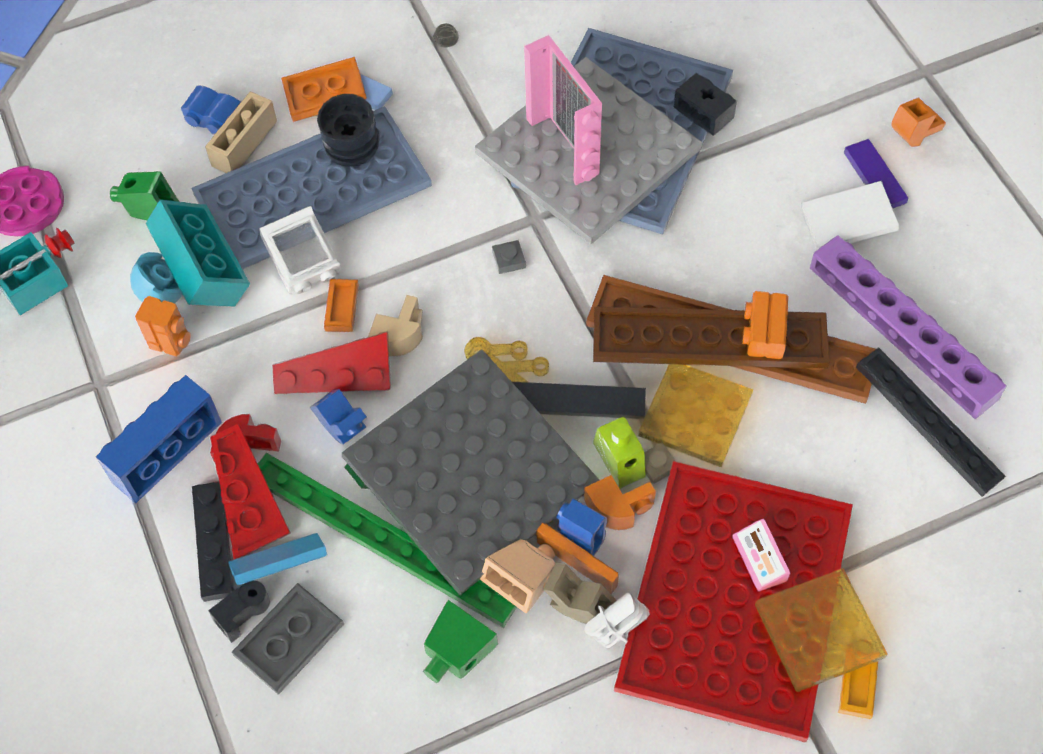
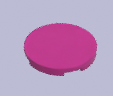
[0,166,64,236]

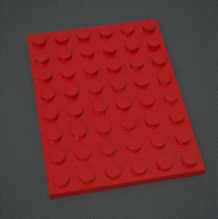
[614,461,853,743]

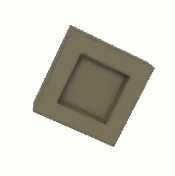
[644,443,676,484]

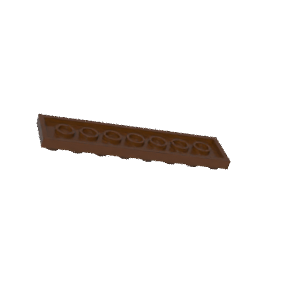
[593,307,830,369]

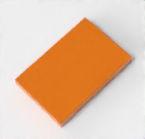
[281,57,367,122]

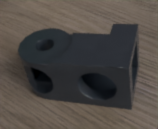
[208,580,270,643]

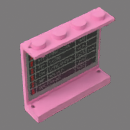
[524,35,602,185]

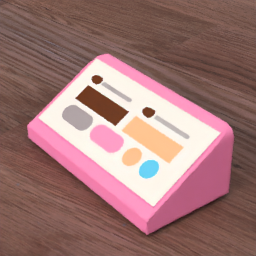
[732,519,790,591]

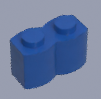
[181,85,241,135]
[557,498,607,556]

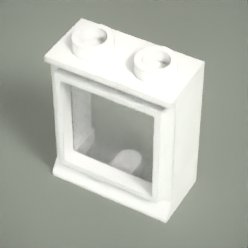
[260,206,340,294]

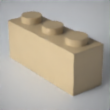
[205,91,277,173]

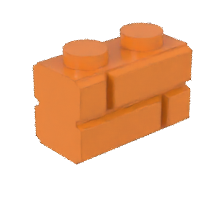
[742,291,789,359]
[135,296,191,357]

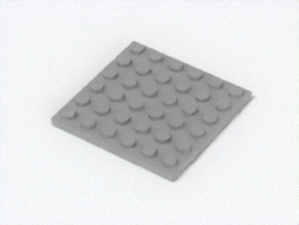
[475,57,702,244]

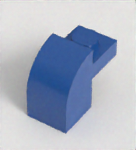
[310,389,367,445]

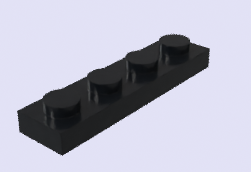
[192,481,234,602]

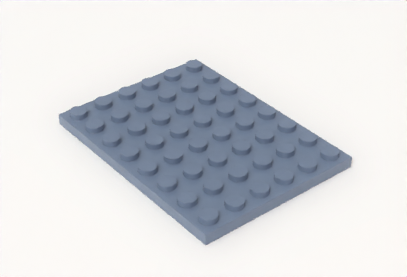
[511,28,733,235]

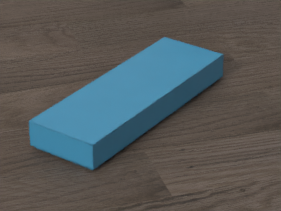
[228,533,327,585]

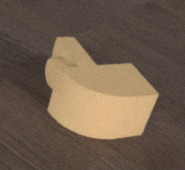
[368,295,422,356]

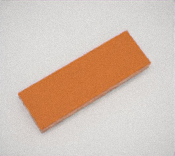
[536,523,619,594]

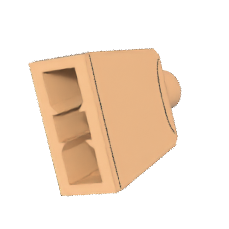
[480,539,555,613]

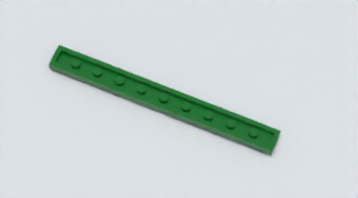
[258,453,517,628]

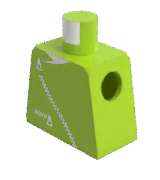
[593,417,646,489]

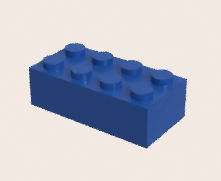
[96,375,222,504]

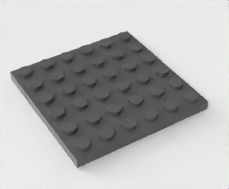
[342,349,599,595]

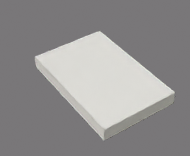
[801,181,899,250]

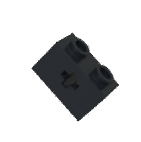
[674,72,737,136]

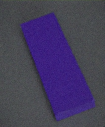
[844,139,909,209]

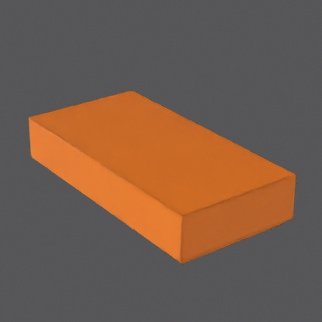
[324,279,359,332]

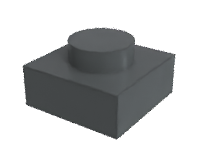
[492,240,526,274]

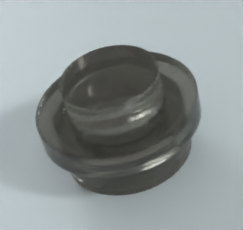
[433,23,459,48]

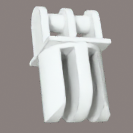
[585,593,650,648]

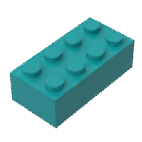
[146,200,250,307]

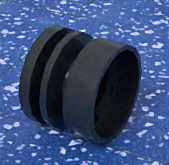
[317,94,379,167]

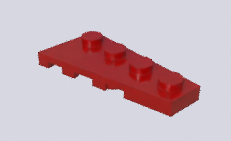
[272,331,391,394]
[210,424,291,560]

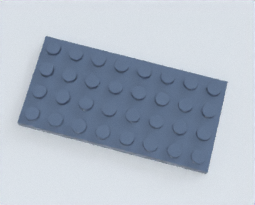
[191,106,432,269]

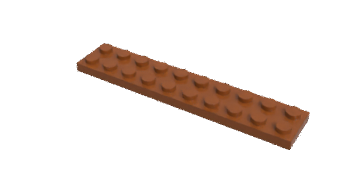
[586,275,875,404]

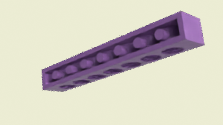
[810,235,1007,419]

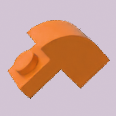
[891,97,946,147]
[584,475,656,530]

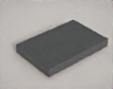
[231,583,344,695]

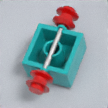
[0,228,75,315]

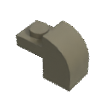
[543,562,617,624]

